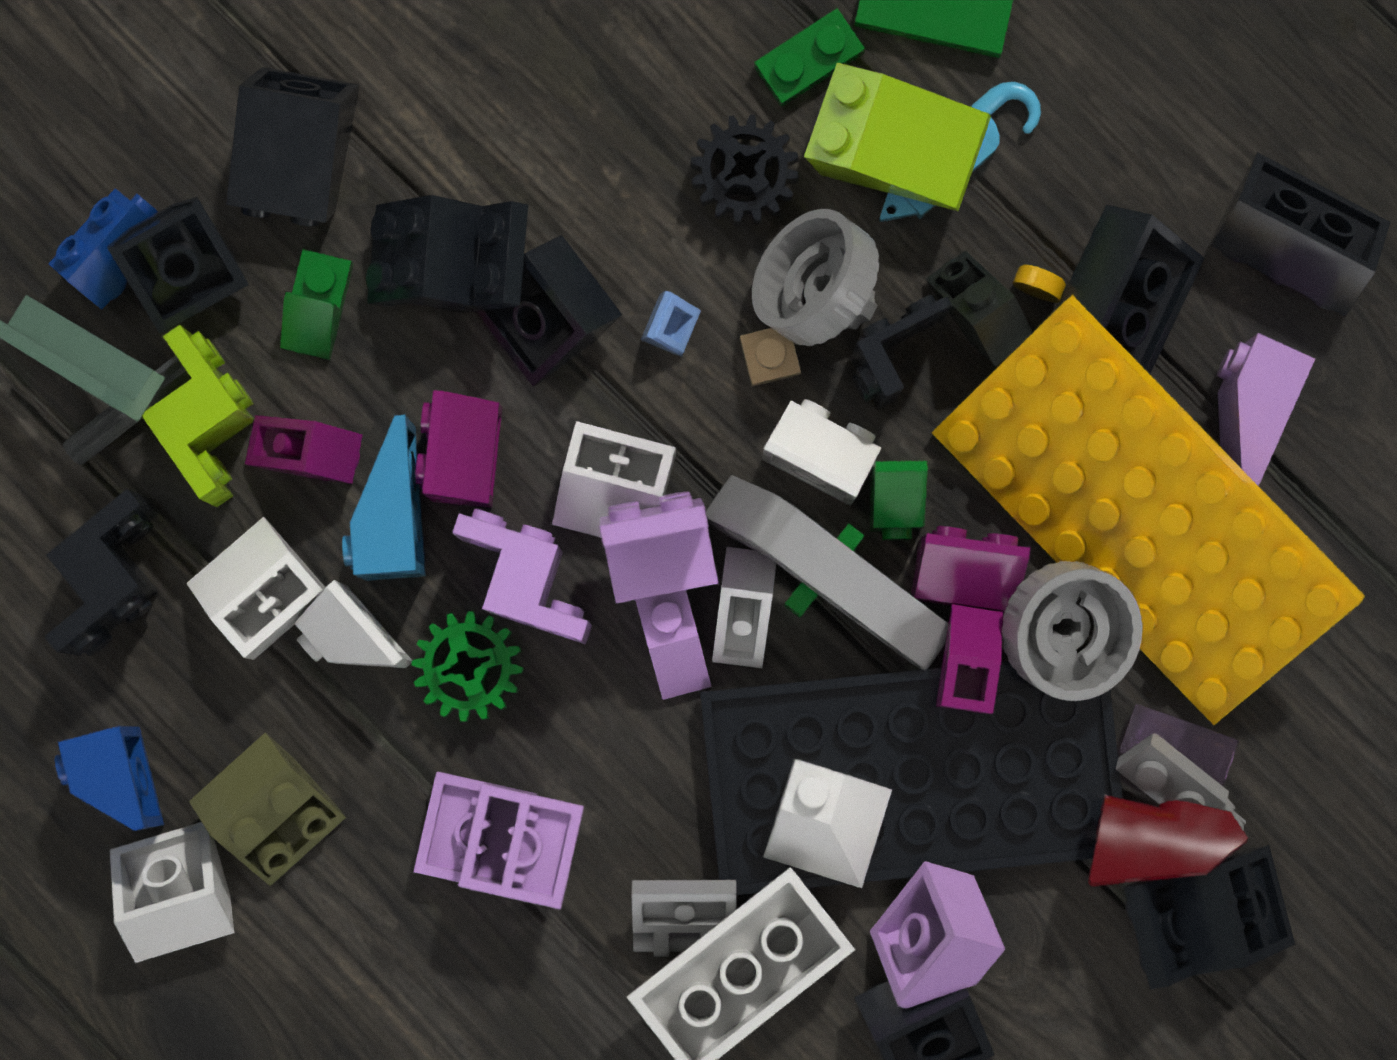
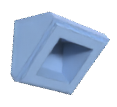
[641,291,701,356]

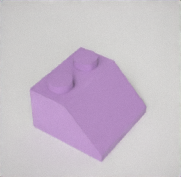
[870,861,1005,1009]

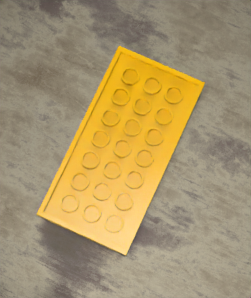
[931,295,1365,725]

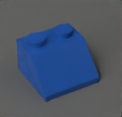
[55,726,164,831]

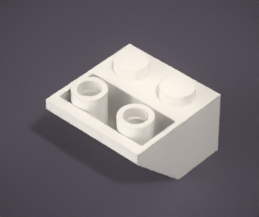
[552,421,676,538]
[187,517,326,660]

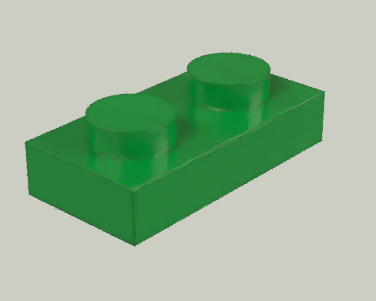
[754,8,865,107]

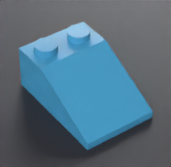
[342,415,426,581]

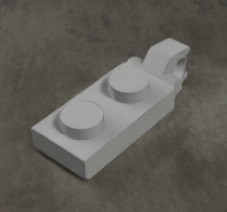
[1116,733,1246,831]

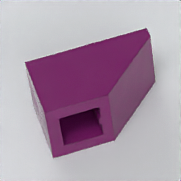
[936,604,1003,714]

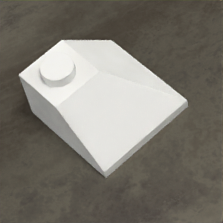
[294,580,412,668]
[763,759,892,888]

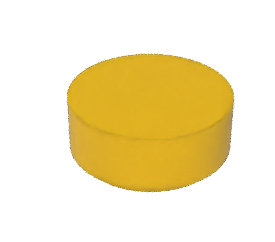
[1012,265,1066,303]

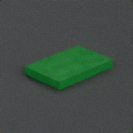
[854,0,1013,58]

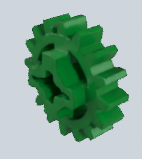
[412,611,524,722]

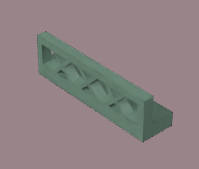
[0,295,165,422]

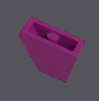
[245,415,363,484]

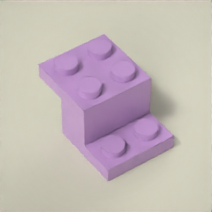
[600,491,718,603]
[452,509,592,644]
[414,771,584,909]

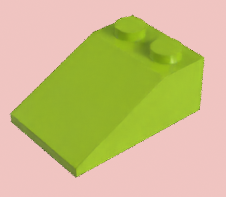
[804,63,991,211]

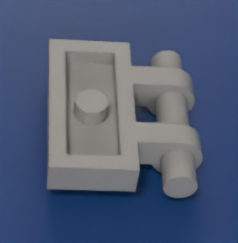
[632,880,736,957]

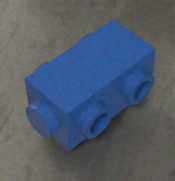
[49,188,158,310]

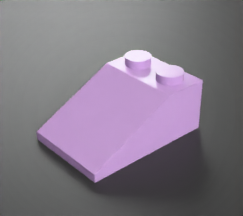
[1217,333,1315,486]

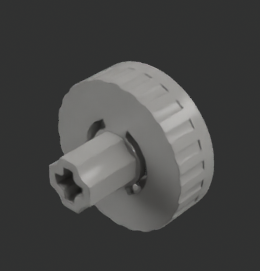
[752,209,879,346]
[1002,561,1142,701]

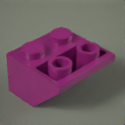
[415,390,503,508]
[911,526,1030,614]

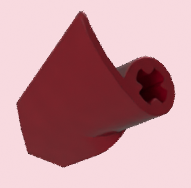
[1088,795,1248,887]

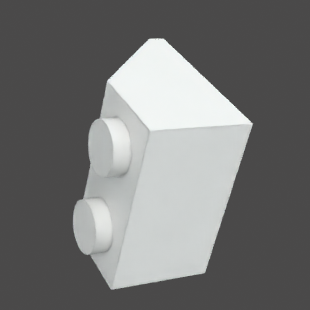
[762,399,881,506]
[110,822,234,963]

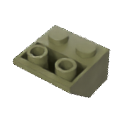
[189,732,346,886]

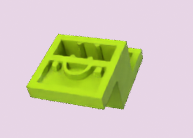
[142,325,254,507]

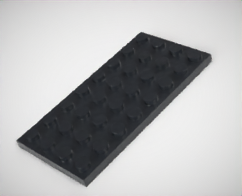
[700,661,1123,895]

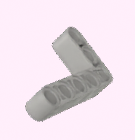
[705,475,948,671]

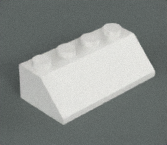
[627,867,855,1060]

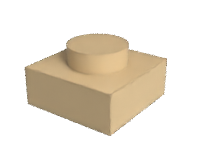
[740,328,801,387]

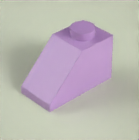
[636,590,712,700]

